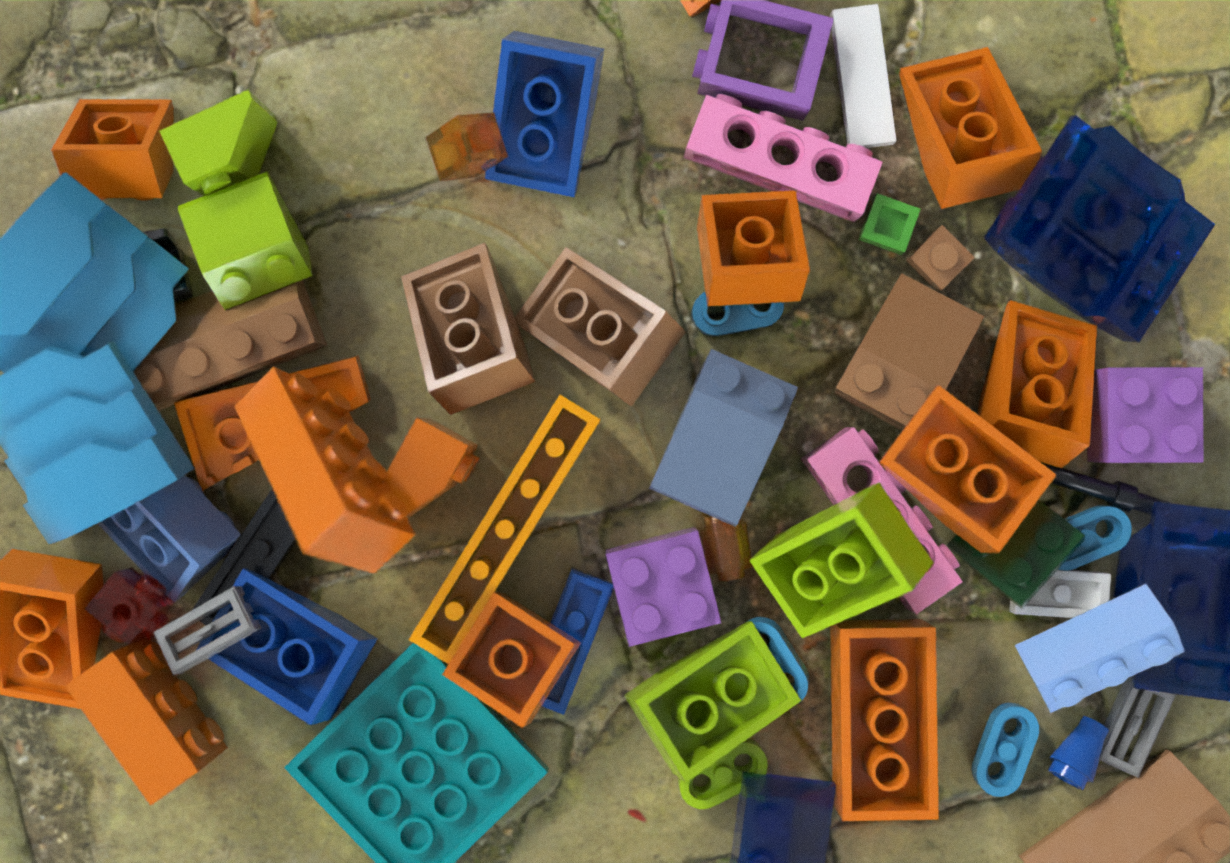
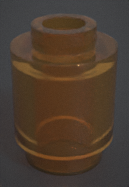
[700,515,753,581]

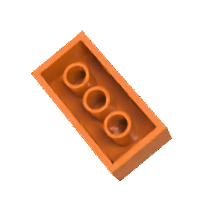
[234,367,416,574]
[830,619,939,821]

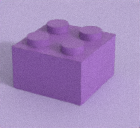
[1087,367,1204,463]
[606,527,721,647]

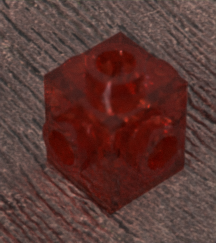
[84,567,175,645]

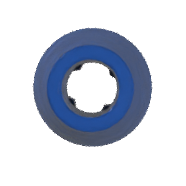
[1048,716,1109,790]

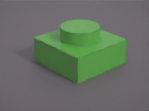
[858,193,921,255]

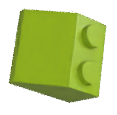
[159,90,278,196]
[178,171,312,310]

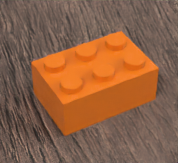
[65,637,228,806]

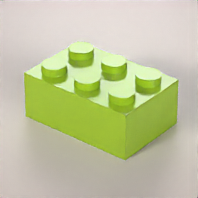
[749,482,934,638]

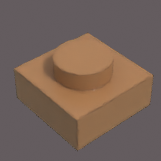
[906,225,975,292]

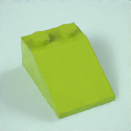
[624,621,801,782]

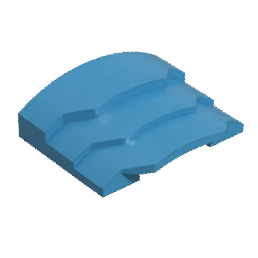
[0,172,189,373]
[0,341,194,544]

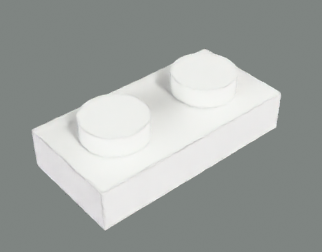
[1009,570,1111,618]

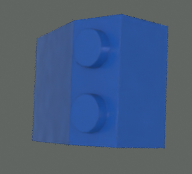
[485,31,604,197]
[195,568,378,725]

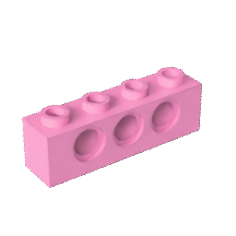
[684,94,883,222]
[801,427,963,614]

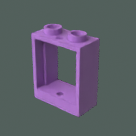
[692,0,834,121]

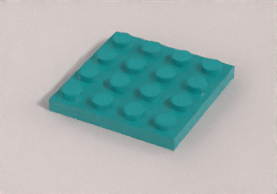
[284,643,549,863]

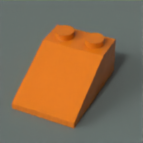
[899,47,1042,209]
[978,300,1097,468]
[879,385,1056,553]
[386,417,480,519]
[0,549,105,709]

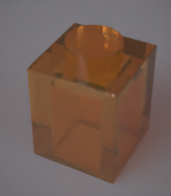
[426,112,508,182]

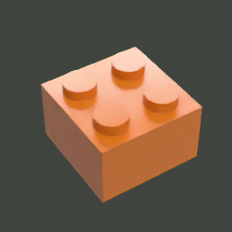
[697,190,810,306]
[442,592,581,728]

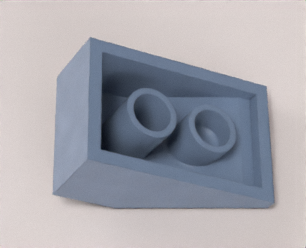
[649,349,798,527]

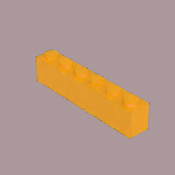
[409,395,601,664]

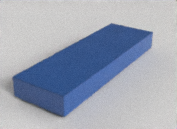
[542,567,614,715]

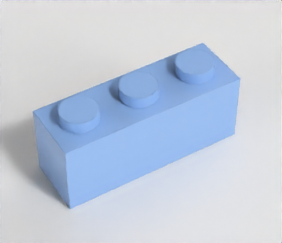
[1015,584,1185,713]

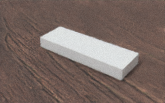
[830,4,896,148]

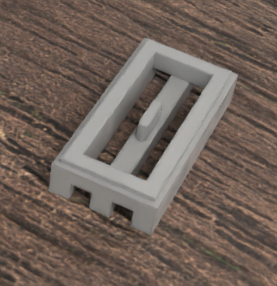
[154,586,261,675]
[1099,675,1176,778]

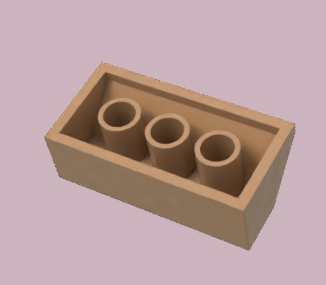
[134,280,328,411]
[1019,749,1230,863]

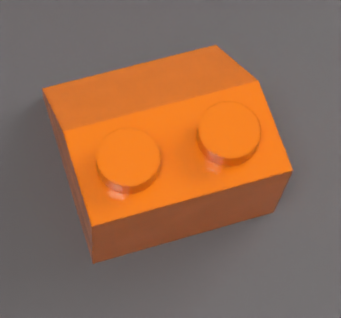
[51,99,174,201]

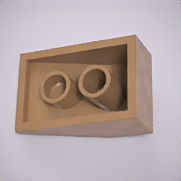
[401,243,536,415]
[515,247,686,407]
[834,273,984,431]

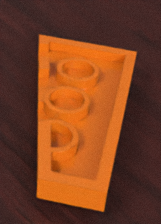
[174,355,371,491]

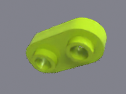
[678,738,768,809]

